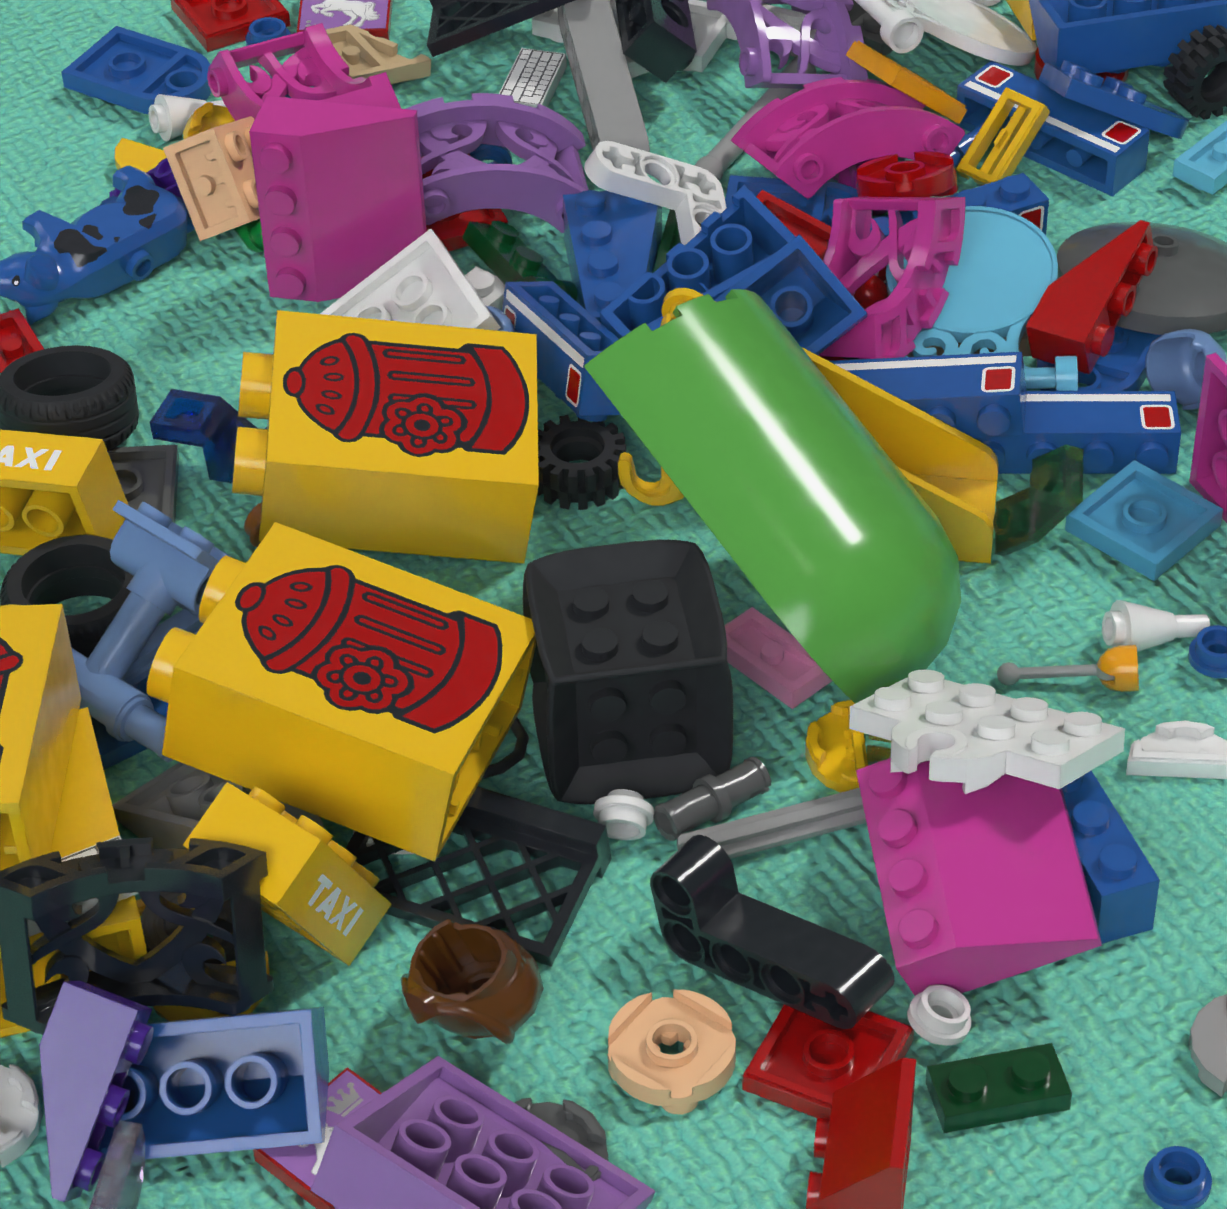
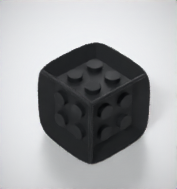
[523,540,733,804]

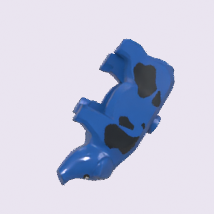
[0,165,195,326]

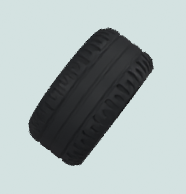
[0,345,139,451]
[0,535,133,658]

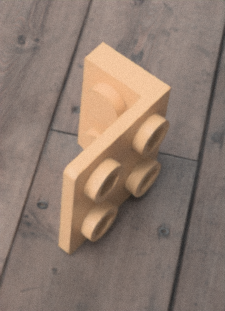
[163,116,260,241]

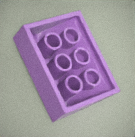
[311,1056,656,1209]

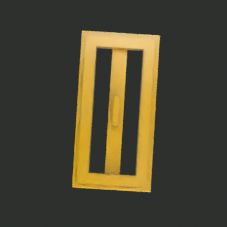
[956,87,1050,186]

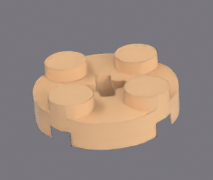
[608,989,736,1115]

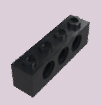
[615,0,697,83]

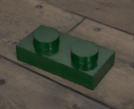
[926,1043,1072,1133]

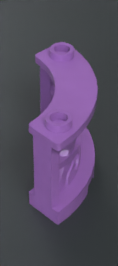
[707,0,868,89]
[406,93,588,233]

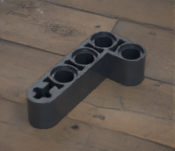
[650,835,894,1030]

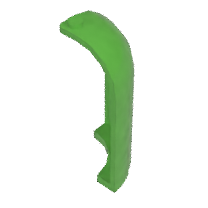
[584,289,961,704]

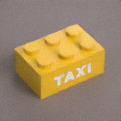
[0,430,129,556]
[183,782,392,966]

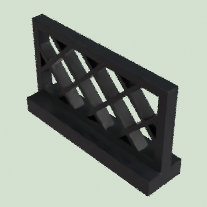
[427,0,575,57]
[346,786,612,967]

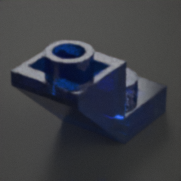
[149,389,257,483]

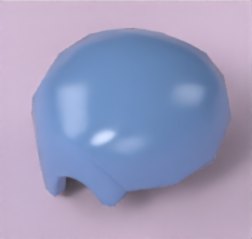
[1145,329,1227,410]

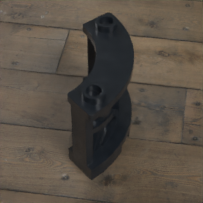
[0,837,274,1035]

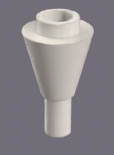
[149,94,226,142]
[1102,600,1210,652]

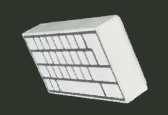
[499,48,567,108]

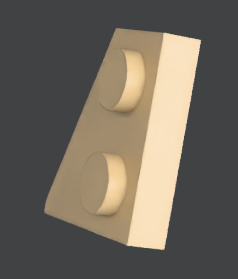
[325,24,431,85]

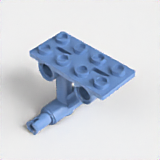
[72,500,231,762]

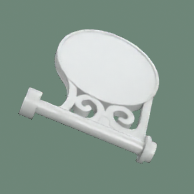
[854,0,1037,66]

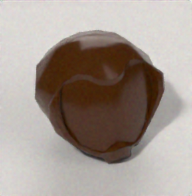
[400,919,544,1044]

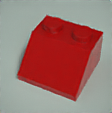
[806,1057,916,1209]

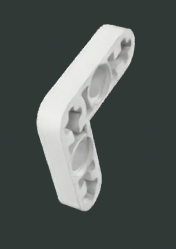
[584,141,727,245]

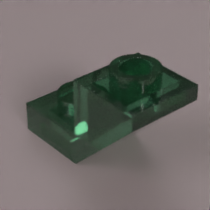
[993,445,1083,556]

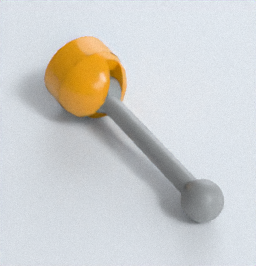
[997,645,1139,692]

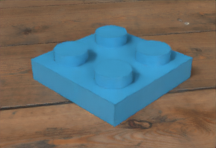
[1065,460,1223,581]

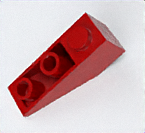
[1026,220,1158,374]

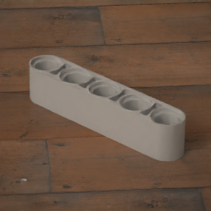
[557,0,650,152]

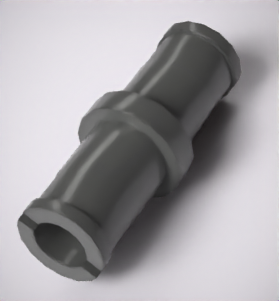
[654,757,771,841]

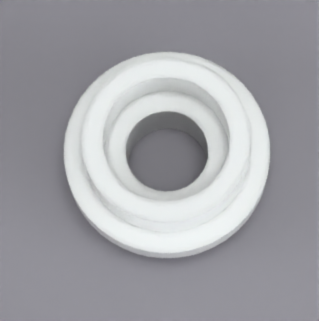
[593,789,654,840]
[907,985,971,1046]

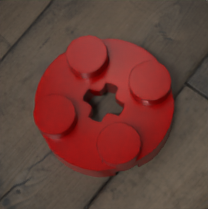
[856,151,958,211]

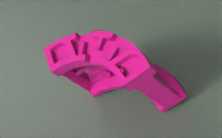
[207,23,401,121]
[730,77,965,199]
[818,197,966,359]

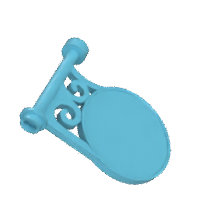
[886,206,1078,391]

